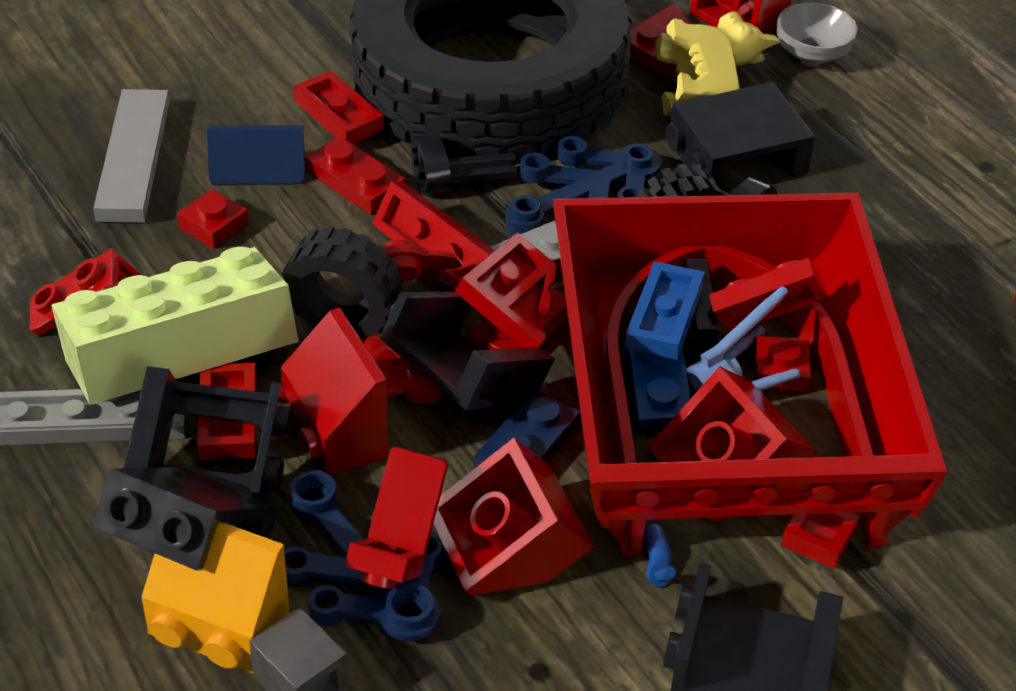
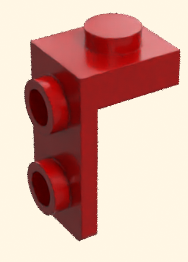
[344,447,448,589]

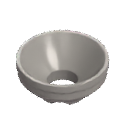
[777,2,857,67]

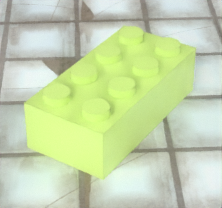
[51,247,299,405]

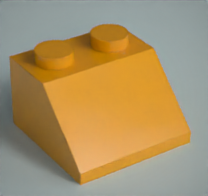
[142,523,290,674]

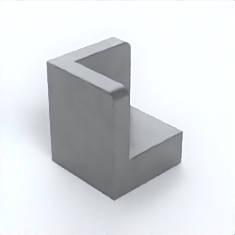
[249,609,349,691]

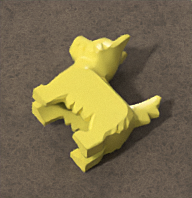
[655,12,779,116]

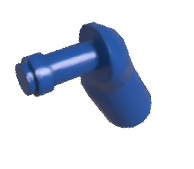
[643,524,676,587]

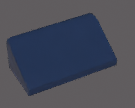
[207,125,306,185]

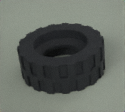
[281,227,404,341]

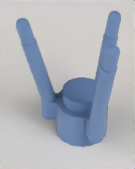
[686,286,801,393]

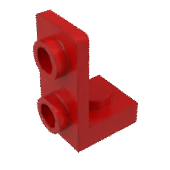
[29,248,141,336]

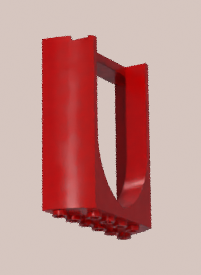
[553,193,947,557]

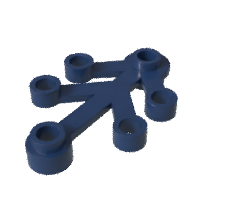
[505,136,662,236]
[284,470,443,641]

